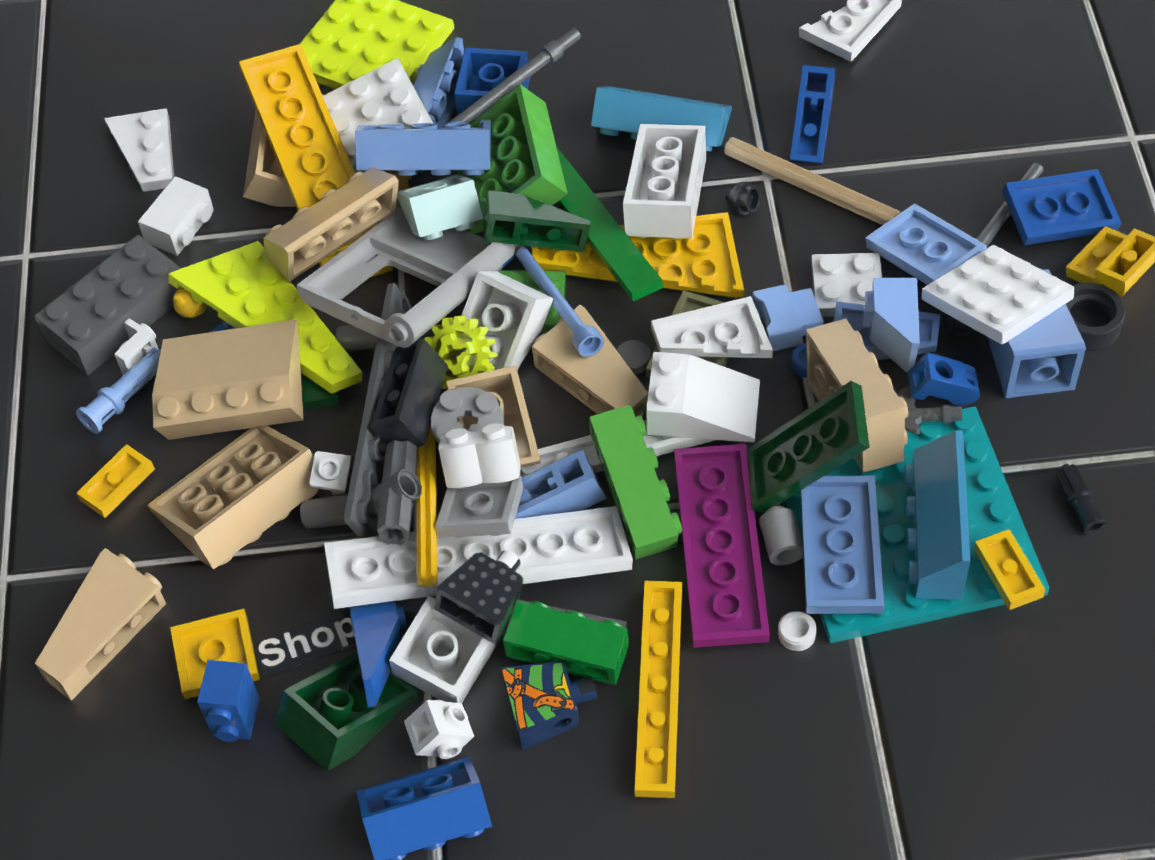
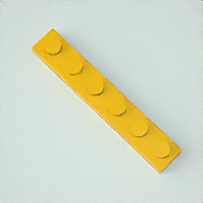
[635,581,682,798]

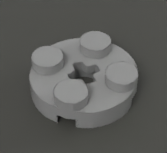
[431,387,504,443]

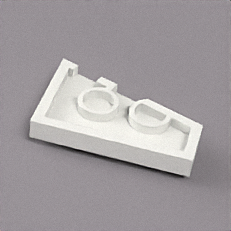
[799,0,902,62]
[104,108,174,192]
[651,296,773,358]

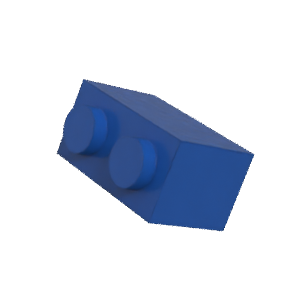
[197,660,260,742]

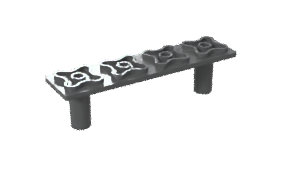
[300,283,420,538]

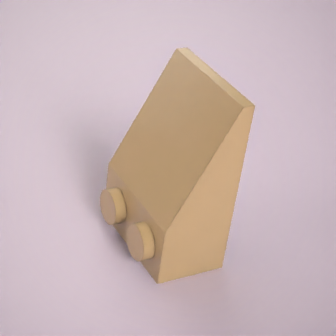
[446,365,541,468]

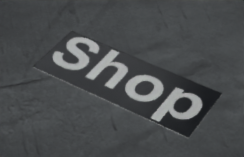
[253,609,356,678]

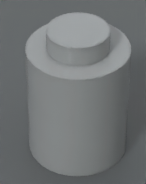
[759,506,803,565]

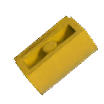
[1066,226,1155,298]

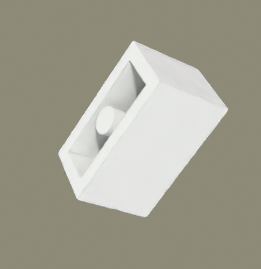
[138,176,214,256]

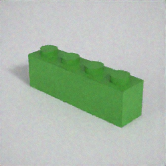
[589,404,682,560]

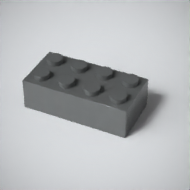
[34,235,182,376]

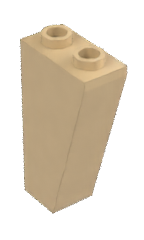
[532,305,648,419]
[35,548,166,701]

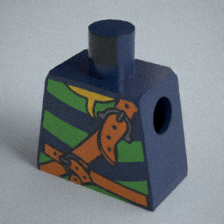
[502,661,597,749]

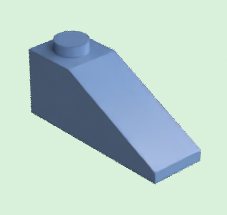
[515,450,607,519]

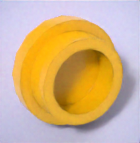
[173,287,207,318]

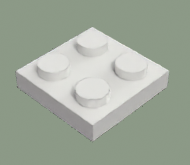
[811,253,882,316]

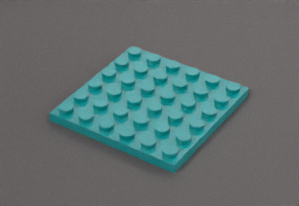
[783,406,1050,643]

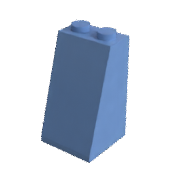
[988,269,1086,398]

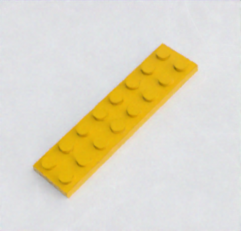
[239,44,393,277]

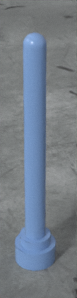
[516,247,604,357]

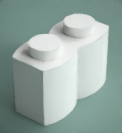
[438,423,521,488]

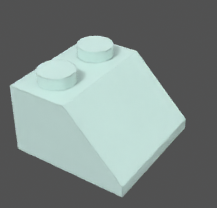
[397,174,483,240]

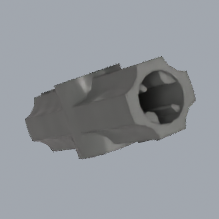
[373,440,422,545]

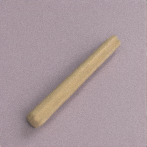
[724,137,901,225]

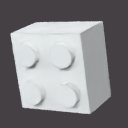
[389,596,496,703]

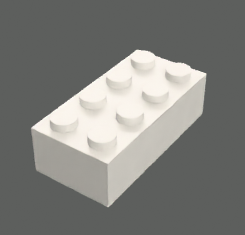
[623,124,706,239]

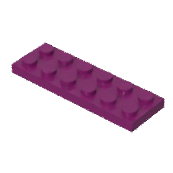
[674,444,770,648]

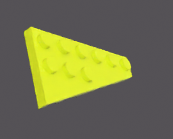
[168,241,363,394]

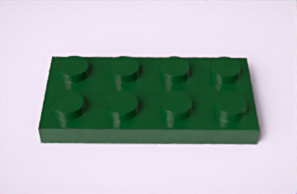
[747,381,870,514]

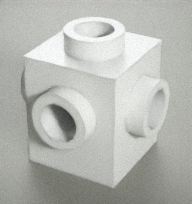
[404,700,474,759]

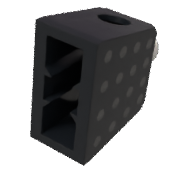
[434,550,524,645]

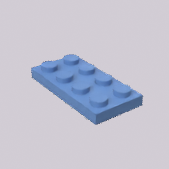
[800,476,884,614]

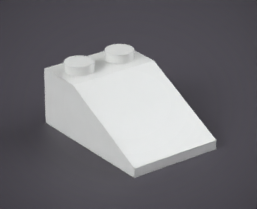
[447,271,554,373]
[646,352,760,443]

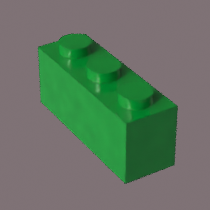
[503,600,629,686]

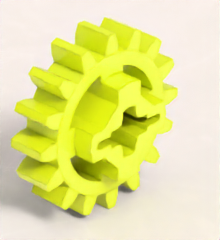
[425,316,497,389]

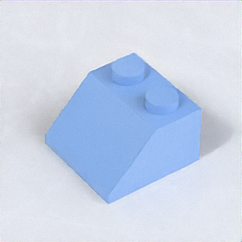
[862,278,920,372]

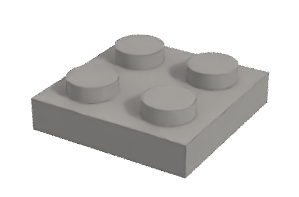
[435,476,523,538]

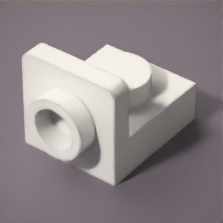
[114,318,158,375]
[309,451,354,496]

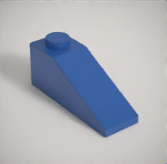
[790,65,835,164]
[349,601,407,707]

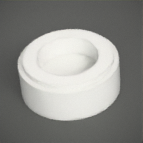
[778,611,816,651]

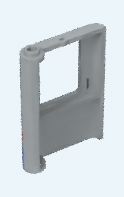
[297,208,524,348]

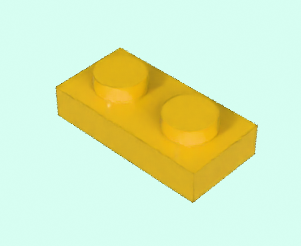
[76,444,155,518]
[974,529,1046,610]

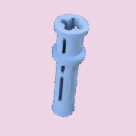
[76,347,161,434]

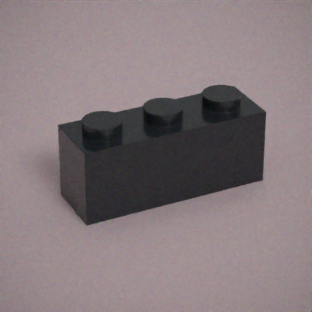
[370,338,448,448]

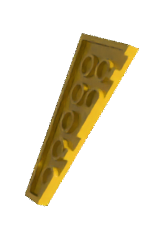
[531,212,744,298]

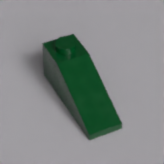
[483,190,590,252]

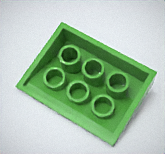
[456,84,568,234]

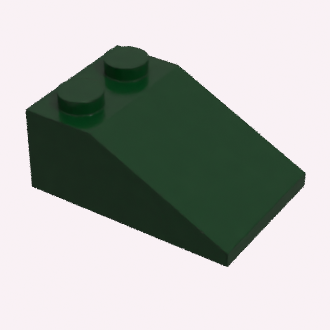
[274,652,418,771]

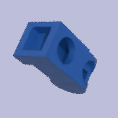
[908,352,980,406]

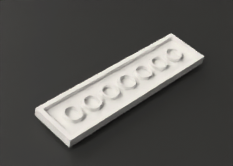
[324,506,633,609]

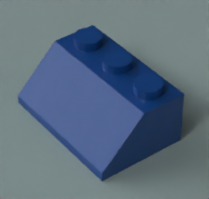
[356,756,492,860]

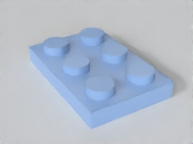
[865,203,987,285]

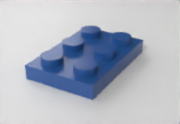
[1002,169,1122,245]

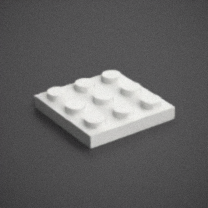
[323,58,433,173]
[922,245,1074,345]

